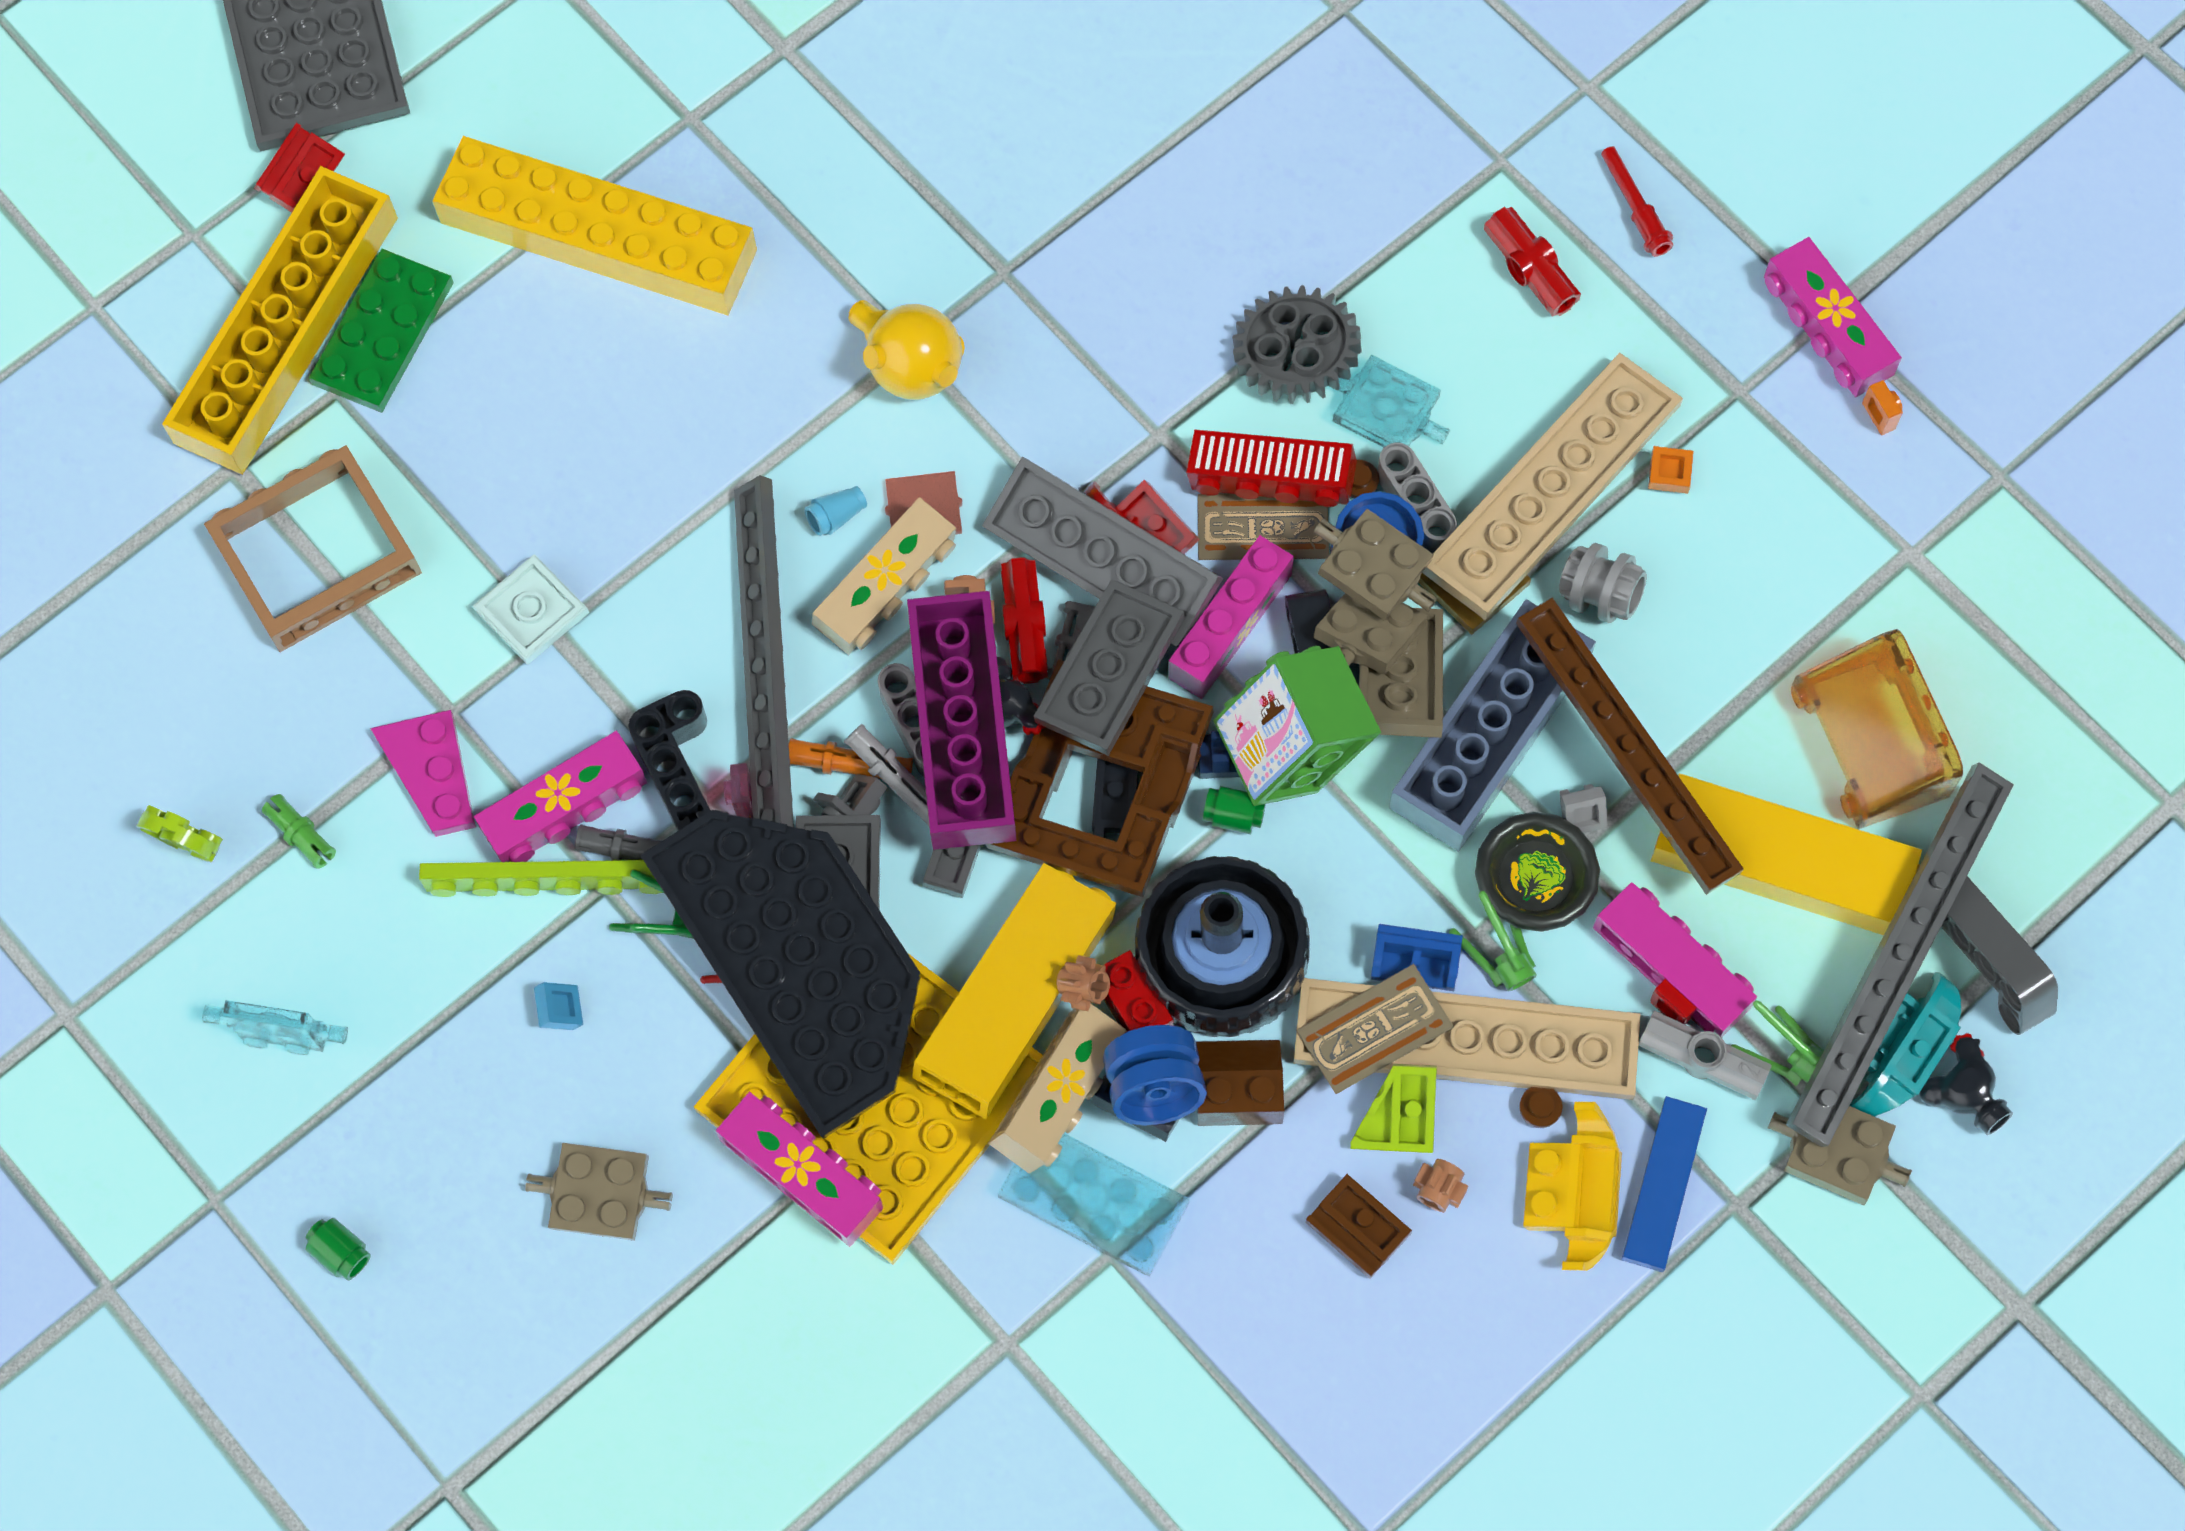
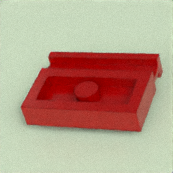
[254,122,345,213]

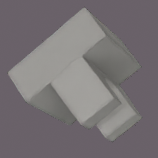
[1560,784,1607,833]

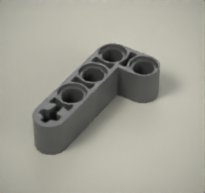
[1941,876,2058,1035]

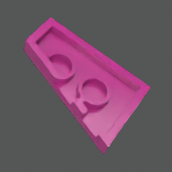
[370,710,476,837]

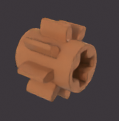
[1057,955,1110,1011]
[1413,1159,1469,1213]

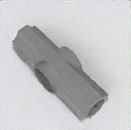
[1639,1011,1772,1100]

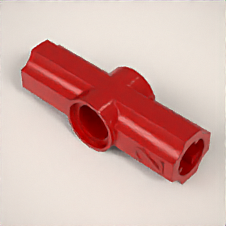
[1484,207,1581,317]
[1001,557,1048,684]

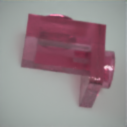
[724,763,753,819]

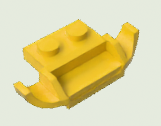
[1523,1102,1622,1271]

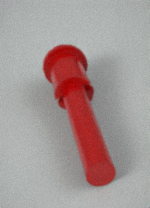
[1601,146,1673,257]

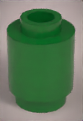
[1203,786,1266,835]
[305,1218,371,1281]

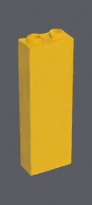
[1651,773,1922,935]
[912,863,1116,1119]

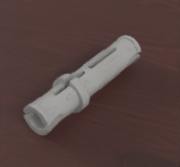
[844,724,930,828]

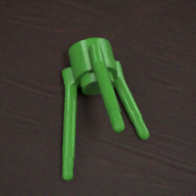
[1449,891,1537,992]
[1731,1000,1824,1086]

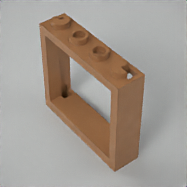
[204,445,422,653]

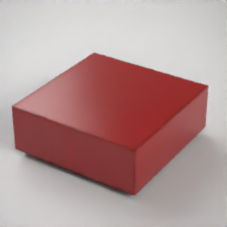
[1650,979,1697,1025]

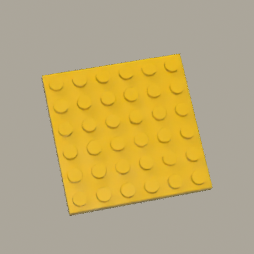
[694,954,1043,1265]

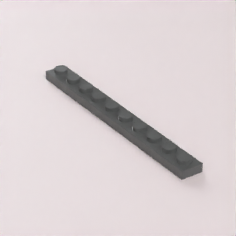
[734,475,794,827]
[1786,762,2014,1147]

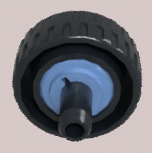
[1135,856,1310,1037]

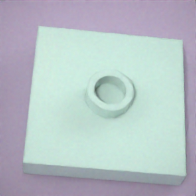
[473,554,589,665]

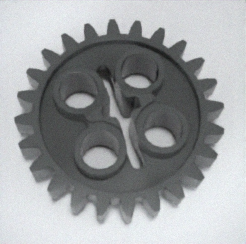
[1232,285,1362,404]

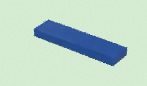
[1621,1096,1707,1273]

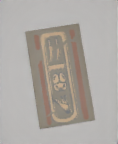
[1198,493,1329,560]
[1296,964,1454,1094]

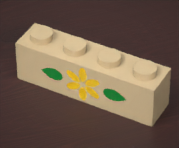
[812,497,956,656]
[988,1003,1126,1174]

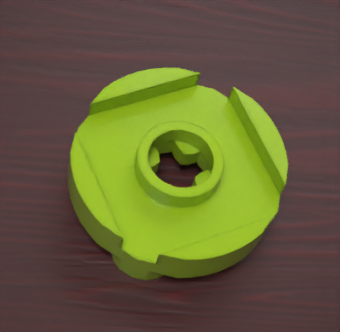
[136,805,223,863]

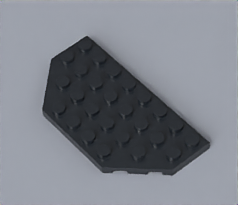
[640,809,921,1139]

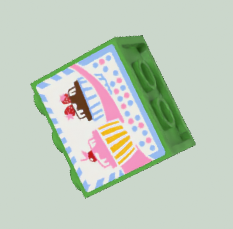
[1213,646,1382,806]

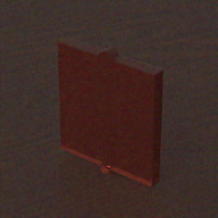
[885,471,963,535]

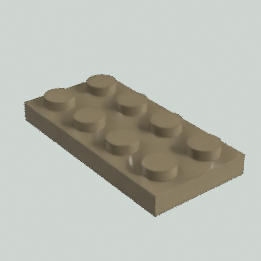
[1359,608,1443,738]

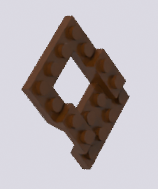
[986,659,1214,897]

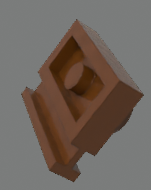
[1305,1174,1412,1280]

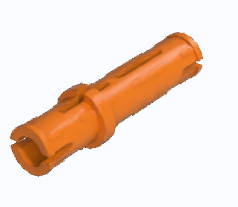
[789,738,913,779]

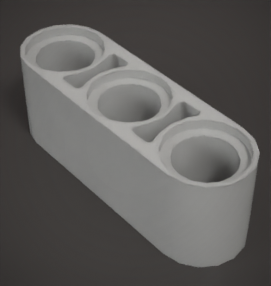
[1378,442,1457,554]
[878,663,925,778]

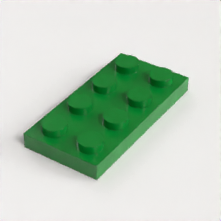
[309,248,454,413]

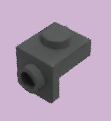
[813,774,888,815]

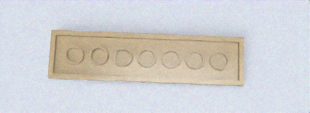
[1423,353,1683,620]
[1293,978,1641,1100]

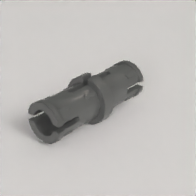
[575,824,662,861]

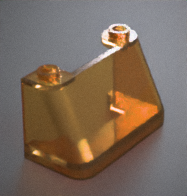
[1791,629,1963,829]

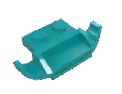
[1849,972,1961,1117]

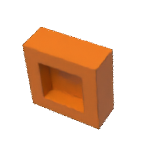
[1862,380,1903,436]
[1648,446,1694,494]

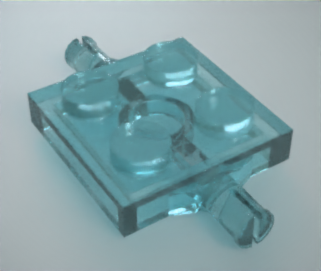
[1329,354,1450,448]
[202,1000,348,1055]

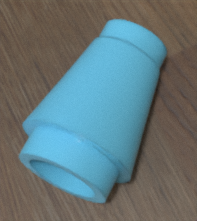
[805,486,867,536]

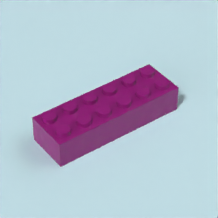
[907,590,1017,850]

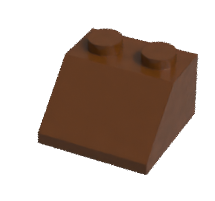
[1196,1040,1284,1126]

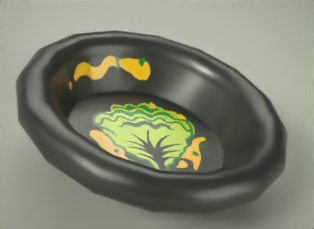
[1475,812,1600,932]

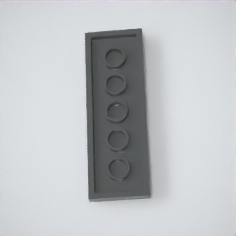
[982,457,1223,647]

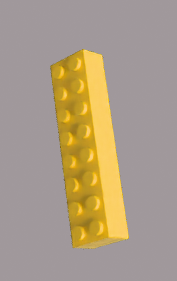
[432,136,757,316]
[162,166,398,475]

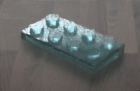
[997,1133,1190,1277]

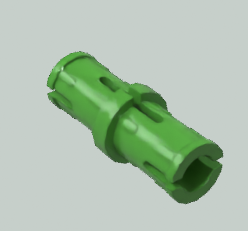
[262,794,336,869]

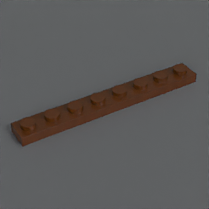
[1516,597,1744,895]

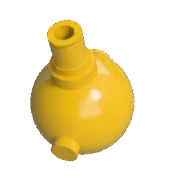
[848,300,965,400]

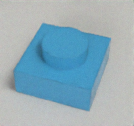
[534,982,583,1030]

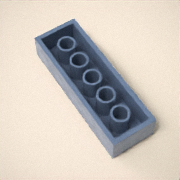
[1389,599,1596,852]

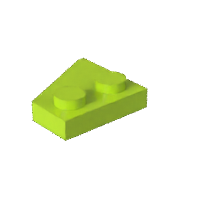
[1350,1064,1437,1153]

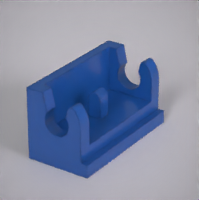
[1371,924,1463,992]

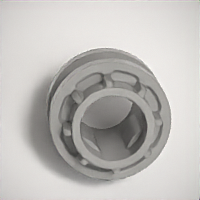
[1559,543,1647,623]

